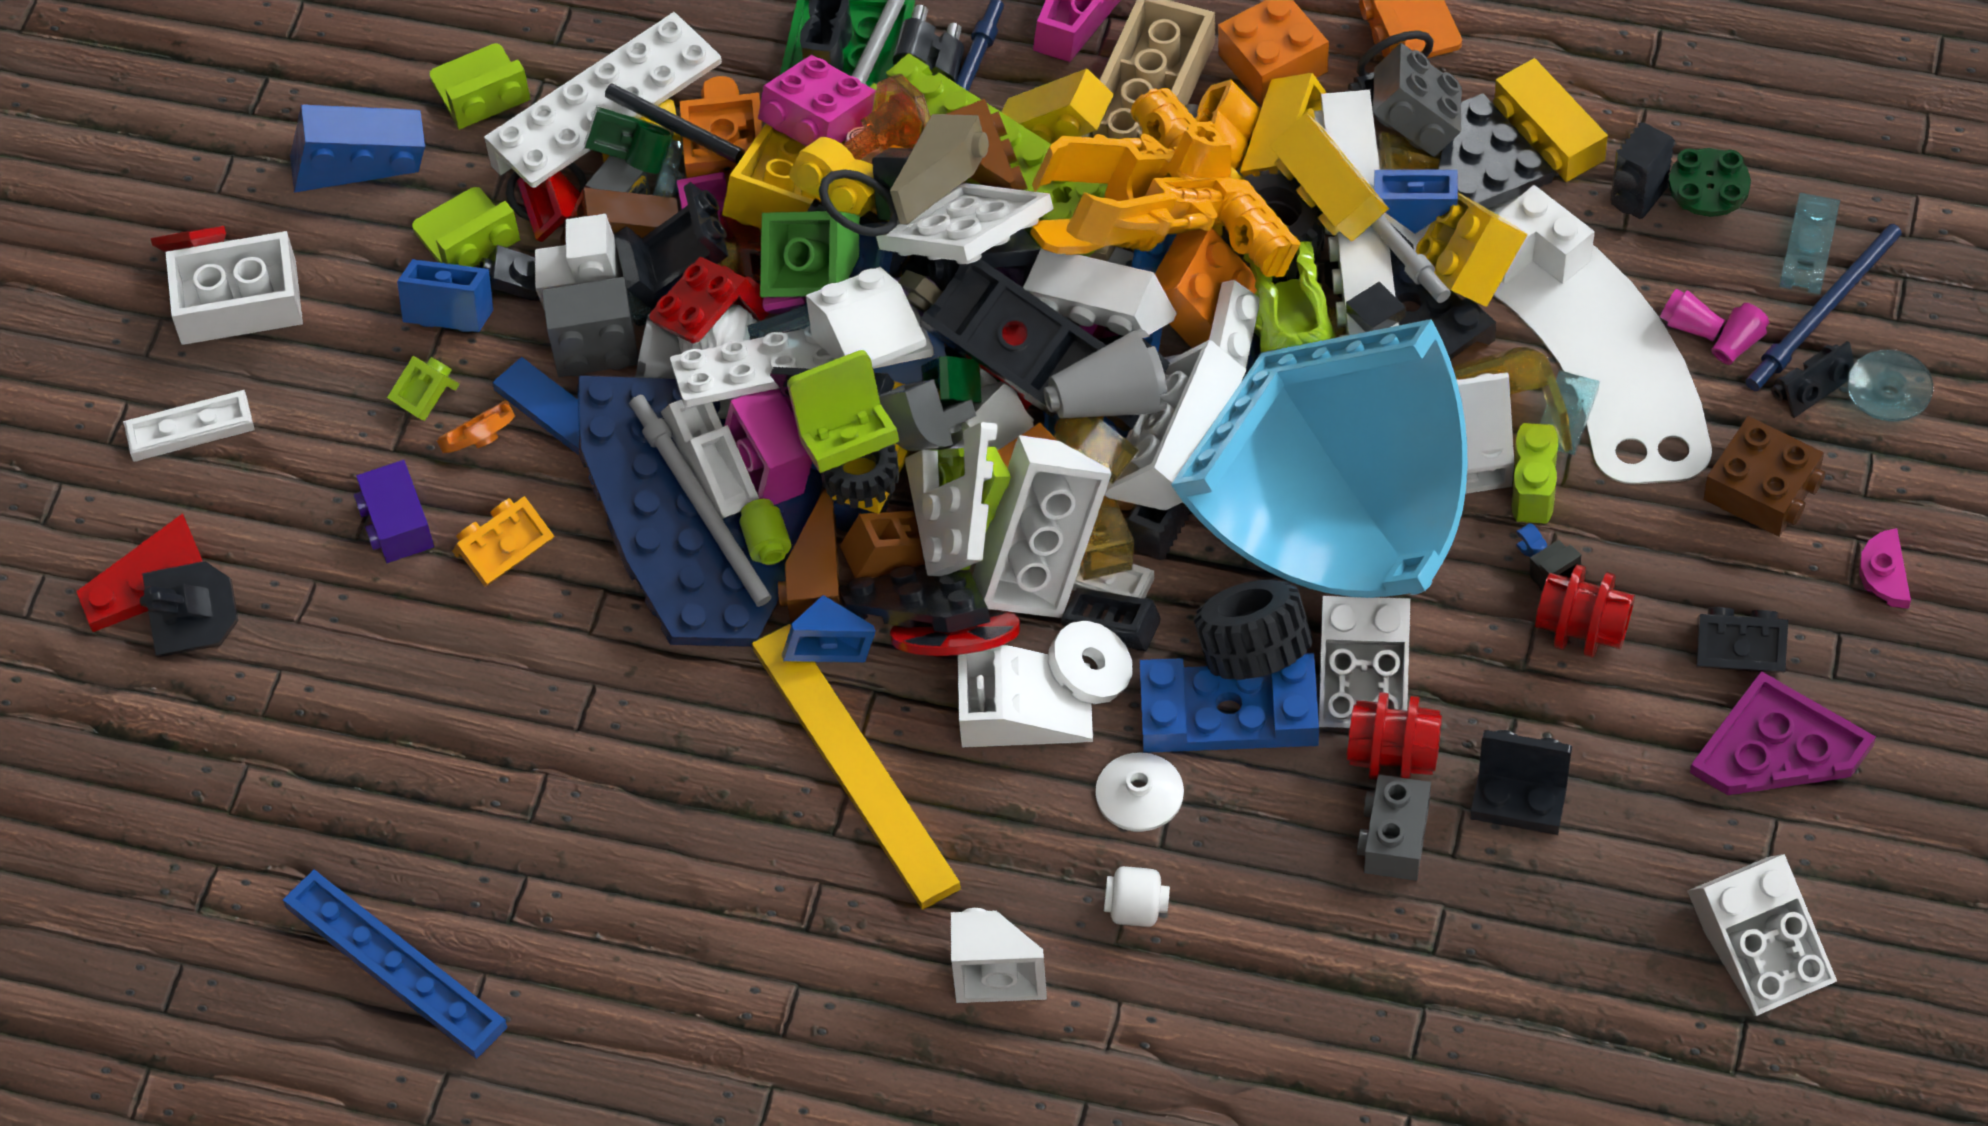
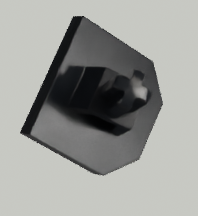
[140,561,239,658]

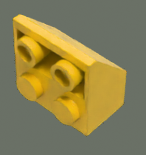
[1415,193,1528,307]

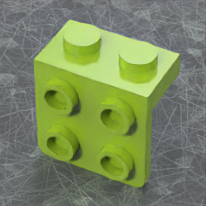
[430,43,531,130]
[412,187,520,267]
[787,350,900,473]

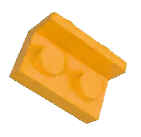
[452,496,555,587]

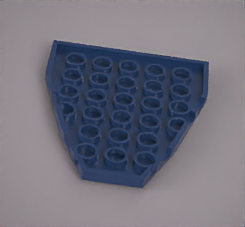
[577,376,823,647]

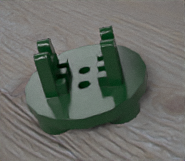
[1668,148,1751,217]

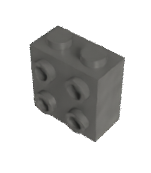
[1373,43,1462,157]

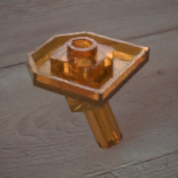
[843,74,931,160]

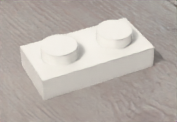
[1209,280,1259,369]

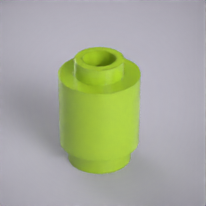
[739,499,791,565]

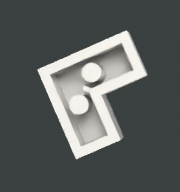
[1497,185,1595,284]
[535,214,624,311]

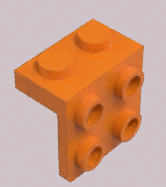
[1359,0,1462,58]

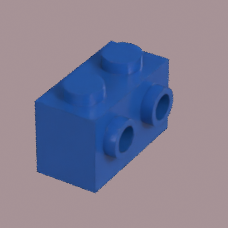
[397,259,494,332]

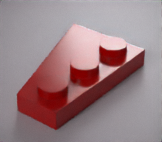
[76,513,203,632]

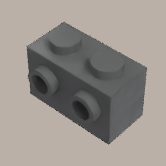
[1357,774,1431,881]

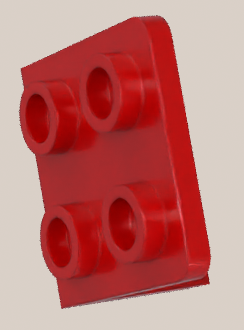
[649,256,769,344]

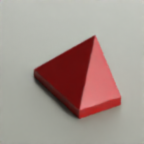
[517,171,581,242]
[151,226,226,252]

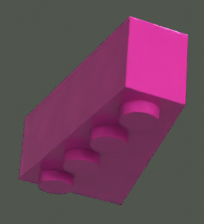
[1033,0,1121,62]

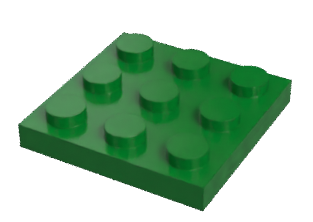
[780,0,916,87]

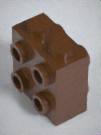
[1703,416,1826,537]

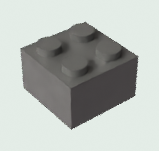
[542,277,639,378]

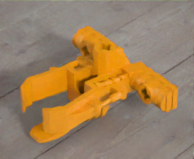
[1030,88,1300,277]

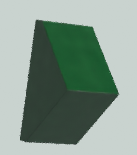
[921,356,982,405]

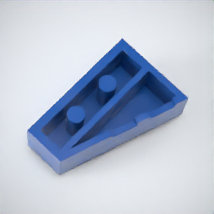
[290,105,425,193]

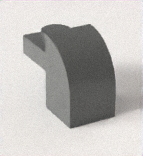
[879,379,976,451]

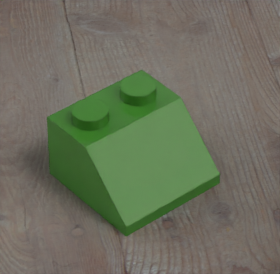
[760,211,860,297]

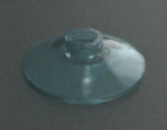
[1848,350,1934,422]

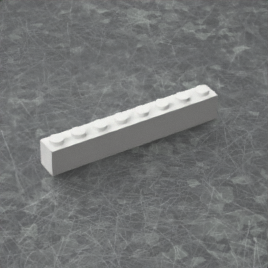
[1314,90,1399,337]

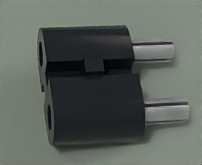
[892,5,964,83]

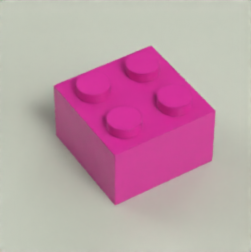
[724,388,812,505]

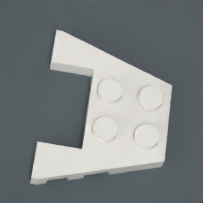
[905,422,997,576]

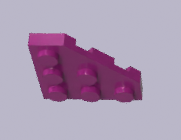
[1690,671,1876,795]

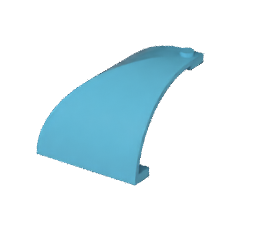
[1171,319,1468,598]

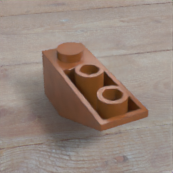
[945,99,1028,190]

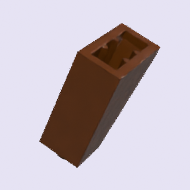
[560,188,678,246]

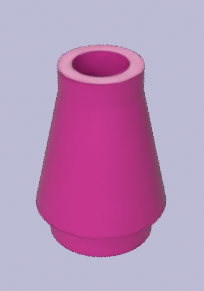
[1660,288,1725,342]
[1711,303,1770,365]

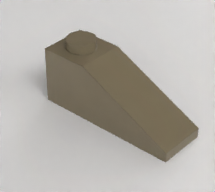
[890,114,989,225]

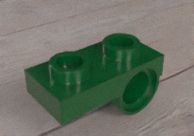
[584,106,674,173]

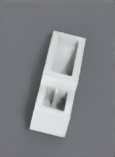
[661,400,759,519]

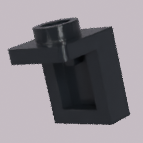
[477,245,537,301]

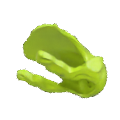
[1243,241,1336,353]

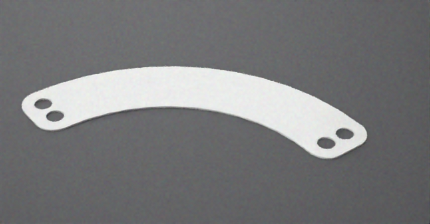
[1236,146,1712,484]

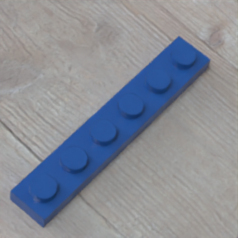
[283,870,508,1059]

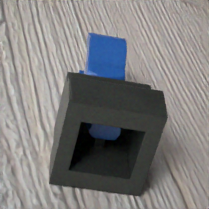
[1516,523,1582,591]

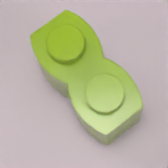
[1512,423,1558,524]

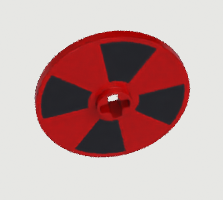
[890,609,1021,656]

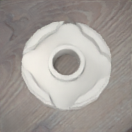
[1049,621,1132,704]

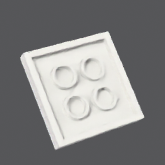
[876,183,1054,264]

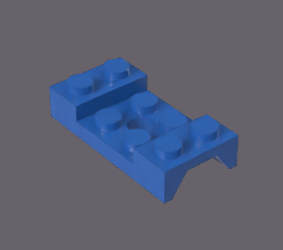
[1140,653,1319,753]

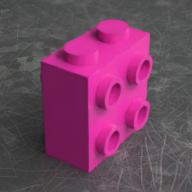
[758,55,876,147]

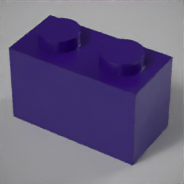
[353,460,434,564]

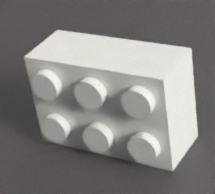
[166,231,303,345]

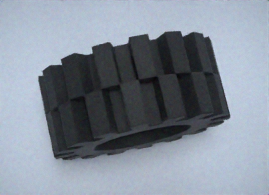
[821,444,899,508]

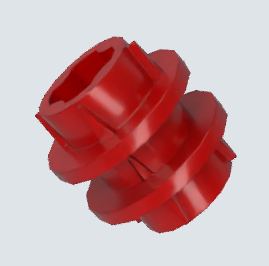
[1535,564,1635,658]
[1347,692,1442,780]

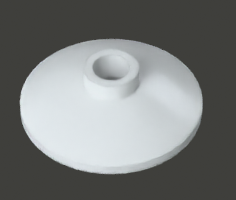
[1096,752,1184,832]

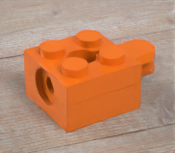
[680,76,764,187]

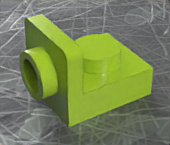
[387,356,460,421]

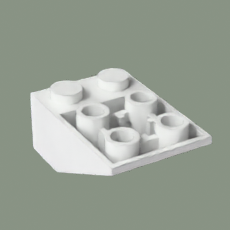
[1457,372,1514,494]
[1319,596,1410,728]
[958,645,1093,748]
[1688,854,1837,1016]

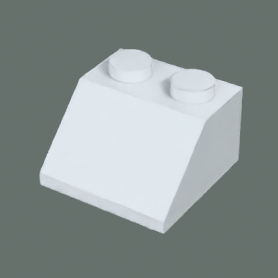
[806,267,927,367]
[951,908,1047,1003]

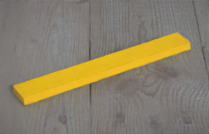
[752,624,961,910]

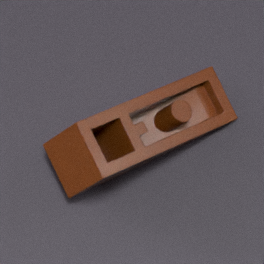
[778,489,841,623]
[840,511,925,578]

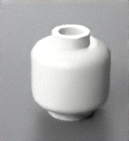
[1104,866,1170,927]

